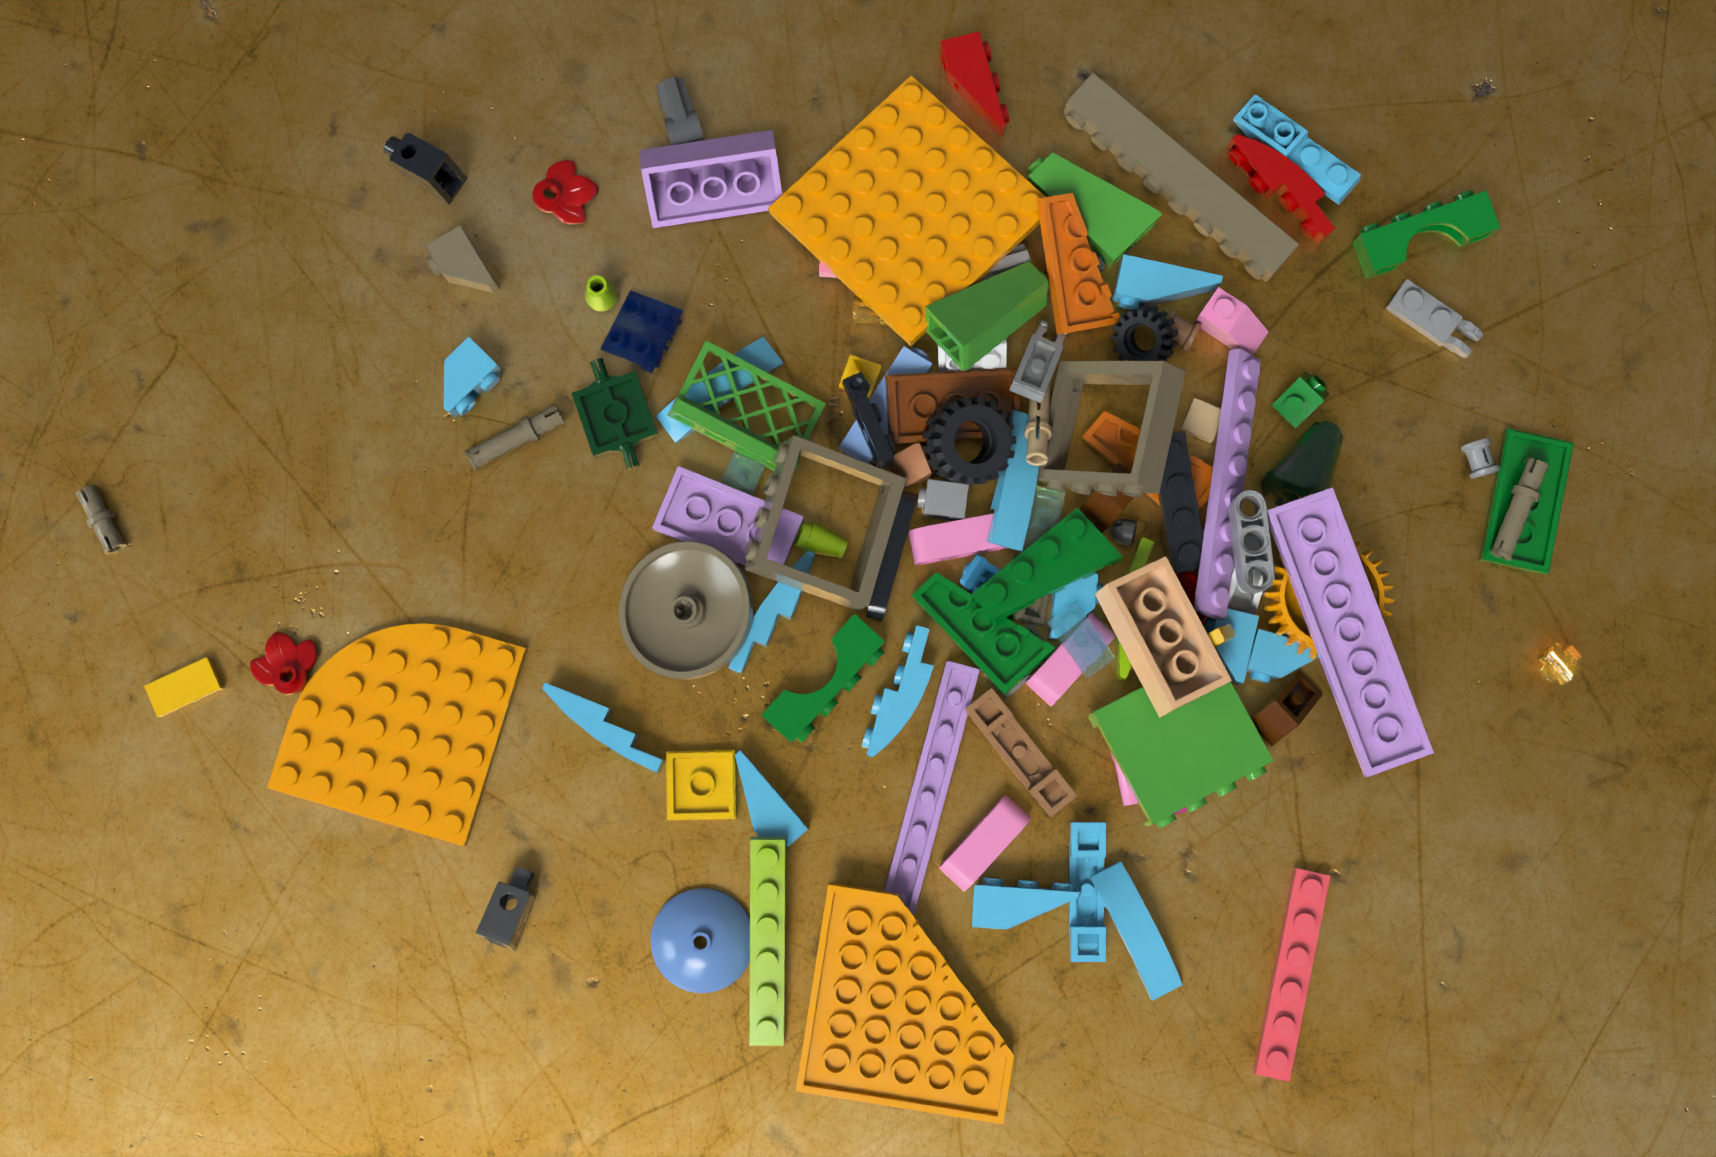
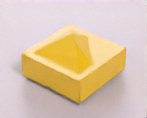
[839,355,882,399]

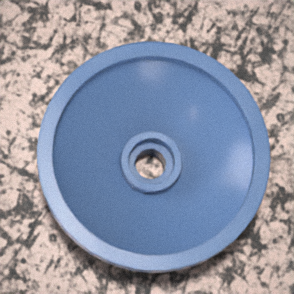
[651,888,750,993]

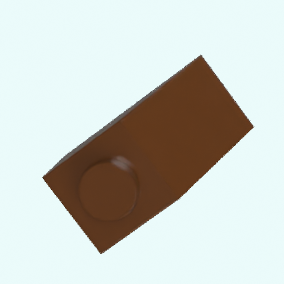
[1079,462,1134,534]
[1251,669,1323,746]

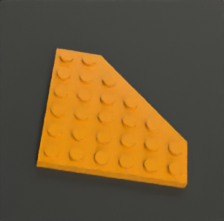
[796,882,1014,1124]

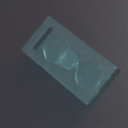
[1046,601,1115,678]

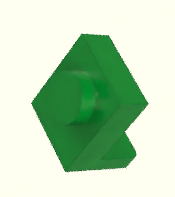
[1272,371,1330,429]

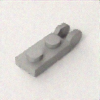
[1386,279,1483,358]
[1009,319,1067,403]

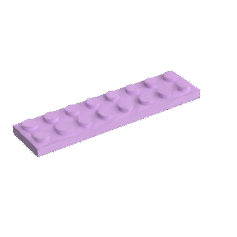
[1267,487,1434,777]

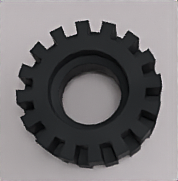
[1111,306,1178,362]

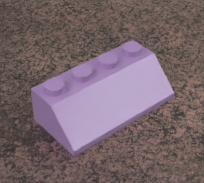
[640,130,782,228]

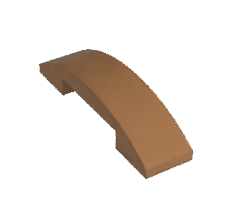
[965,688,1077,818]

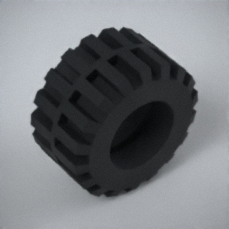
[922,398,1016,485]

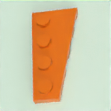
[1036,193,1120,334]
[1081,411,1213,510]

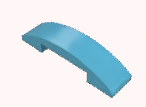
[656,337,784,444]
[1068,822,1106,962]
[1089,861,1183,1001]

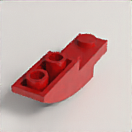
[1226,134,1335,245]

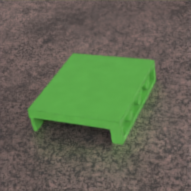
[1088,682,1274,829]

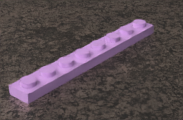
[1194,348,1261,620]
[884,661,980,915]

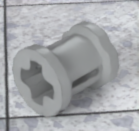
[1460,438,1501,479]

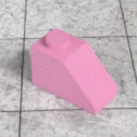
[1193,287,1269,355]

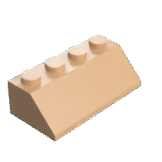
[1095,556,1232,718]

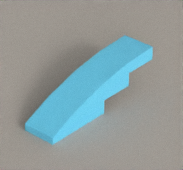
[986,410,1040,551]
[728,551,815,674]
[542,683,665,773]

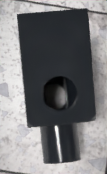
[384,133,467,205]

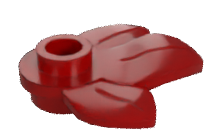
[532,160,599,225]
[250,631,317,695]

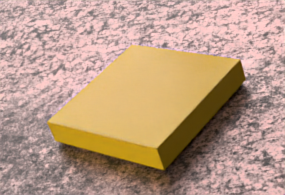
[666,750,737,820]

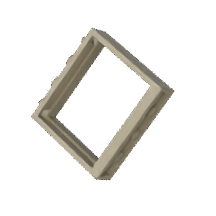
[1037,361,1186,498]
[744,435,906,611]

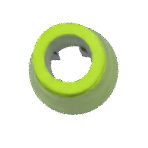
[585,275,618,311]
[795,520,848,559]

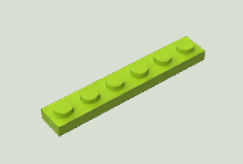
[749,837,786,1046]

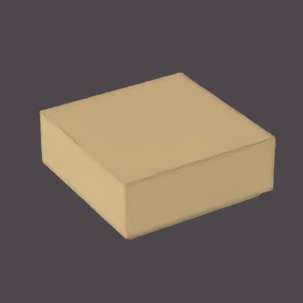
[1180,398,1221,443]

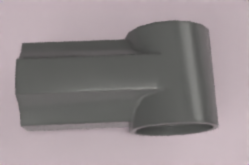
[656,77,704,145]

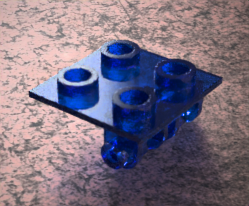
[600,290,683,374]

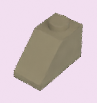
[425,225,500,293]

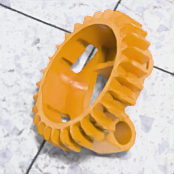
[1263,541,1394,660]

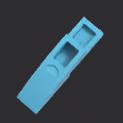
[1234,94,1361,205]
[862,625,934,757]

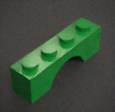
[1352,190,1501,280]
[761,614,885,744]

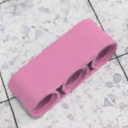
[908,514,1006,565]
[1025,611,1116,707]
[939,795,1031,892]

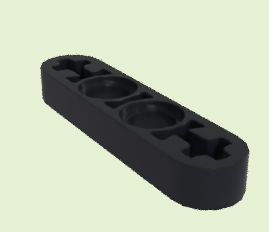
[866,490,918,621]

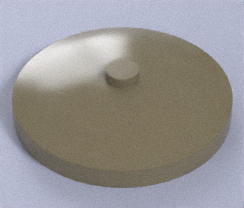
[619,542,754,680]

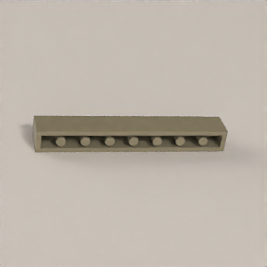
[1063,73,1299,283]

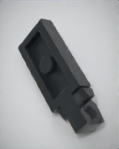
[842,372,896,469]

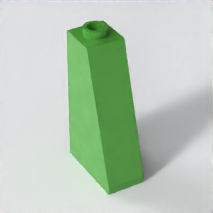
[1027,152,1162,269]
[926,261,1049,371]

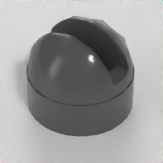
[1111,518,1138,547]

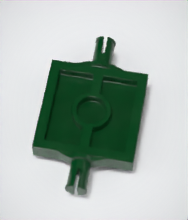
[571,358,658,470]

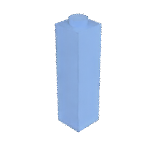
[838,346,932,465]

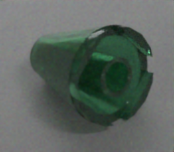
[1260,421,1343,506]

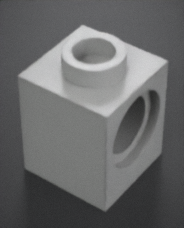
[917,479,969,521]

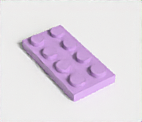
[652,466,804,567]

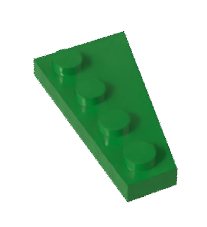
[972,508,1123,622]
[911,572,1055,696]

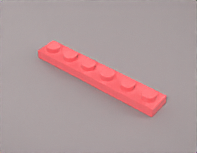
[1253,868,1330,1082]

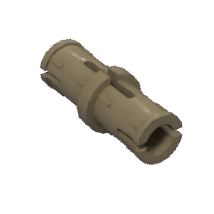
[75,485,126,554]

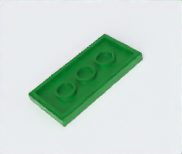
[1479,428,1574,575]

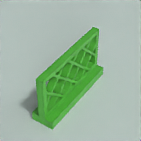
[667,340,826,474]

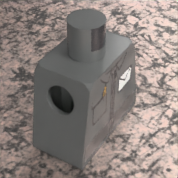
[476,867,535,951]

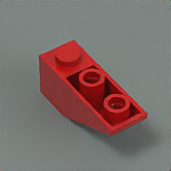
[939,31,1009,137]

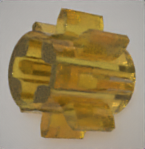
[1537,642,1582,685]

